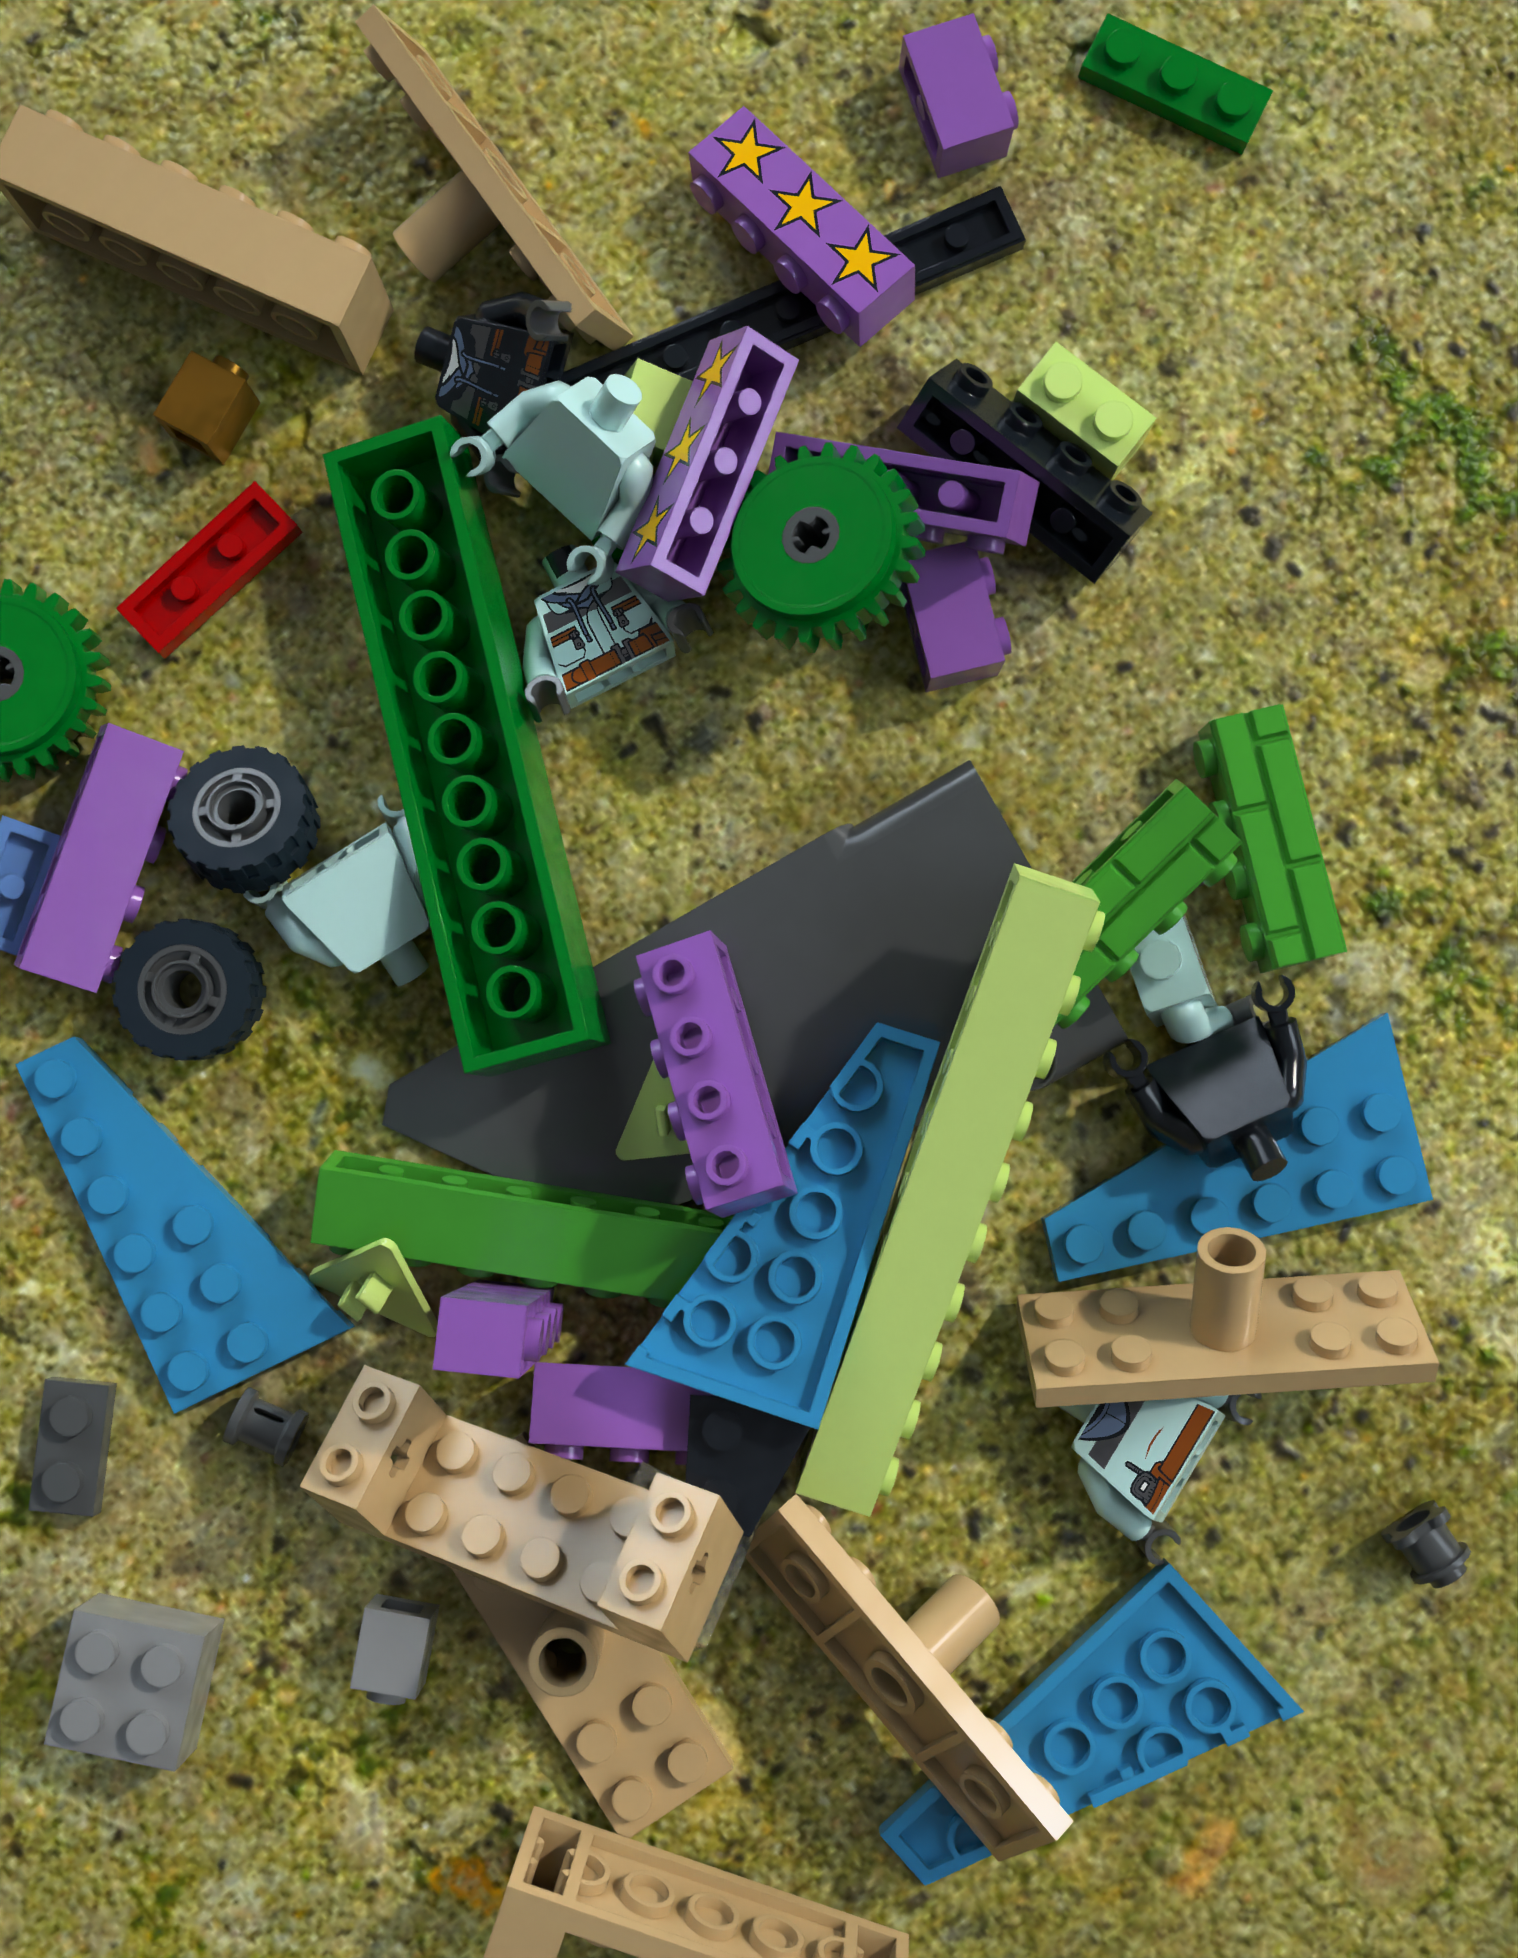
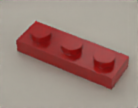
[116,481,303,659]

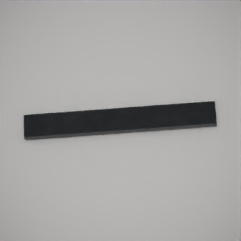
[561,186,1026,386]

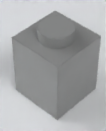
[350,1594,440,1705]

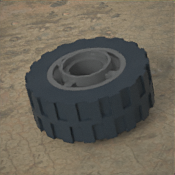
[167,745,321,894]
[112,919,266,1060]

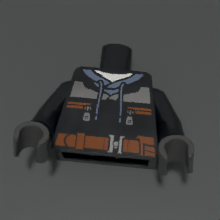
[414,291,574,498]

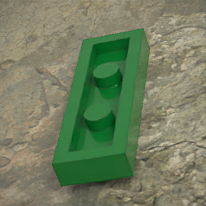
[1078,13,1273,155]

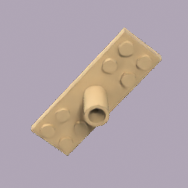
[355,4,634,351]
[1016,1227,1439,1408]
[451,1431,734,1838]
[737,1494,1073,1862]

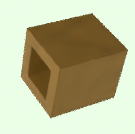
[153,350,260,466]

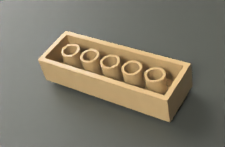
[0,104,394,375]

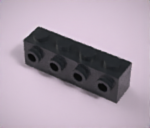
[897,359,1153,584]

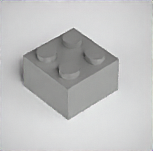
[44,1593,225,1772]

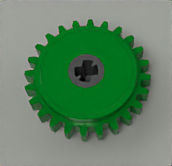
[717,442,926,653]
[0,579,111,783]

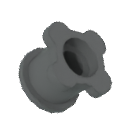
[1381,1500,1471,1588]

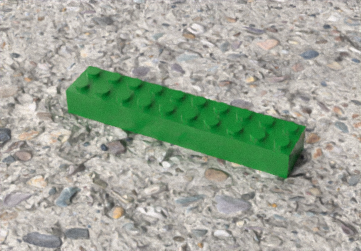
[322,415,611,1077]

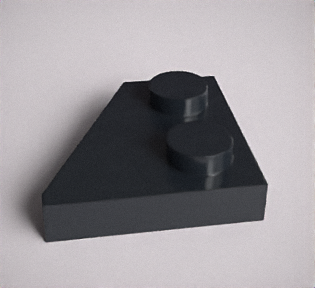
[685,1395,810,1537]

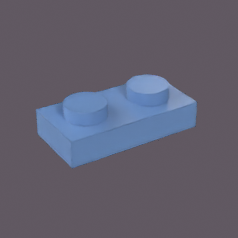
[0,815,60,956]

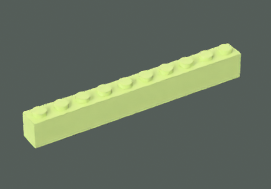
[795,863,1105,1517]

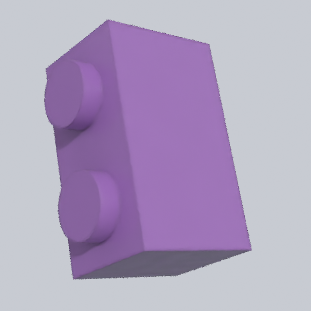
[899,13,1019,178]
[899,541,1011,692]

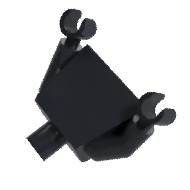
[1102,975,1307,1182]

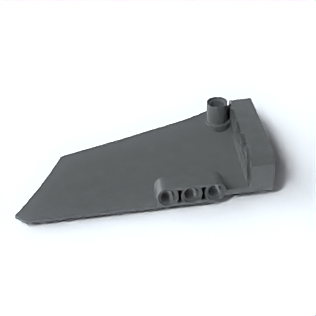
[382,760,1128,1205]

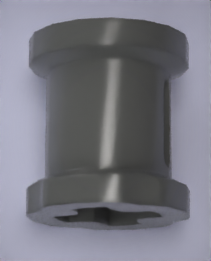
[223,1387,309,1467]

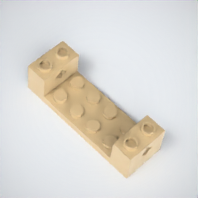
[299,1365,744,1663]
[483,1806,909,1958]

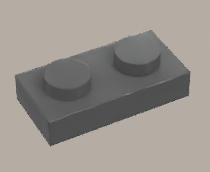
[28,1377,117,1517]

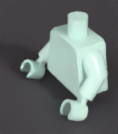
[450,374,656,585]
[243,794,430,986]

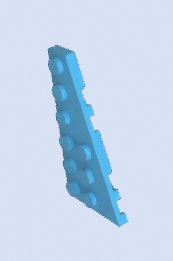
[1041,1013,1433,1282]
[624,1022,941,1430]
[15,1037,355,1414]
[879,1558,1304,1886]

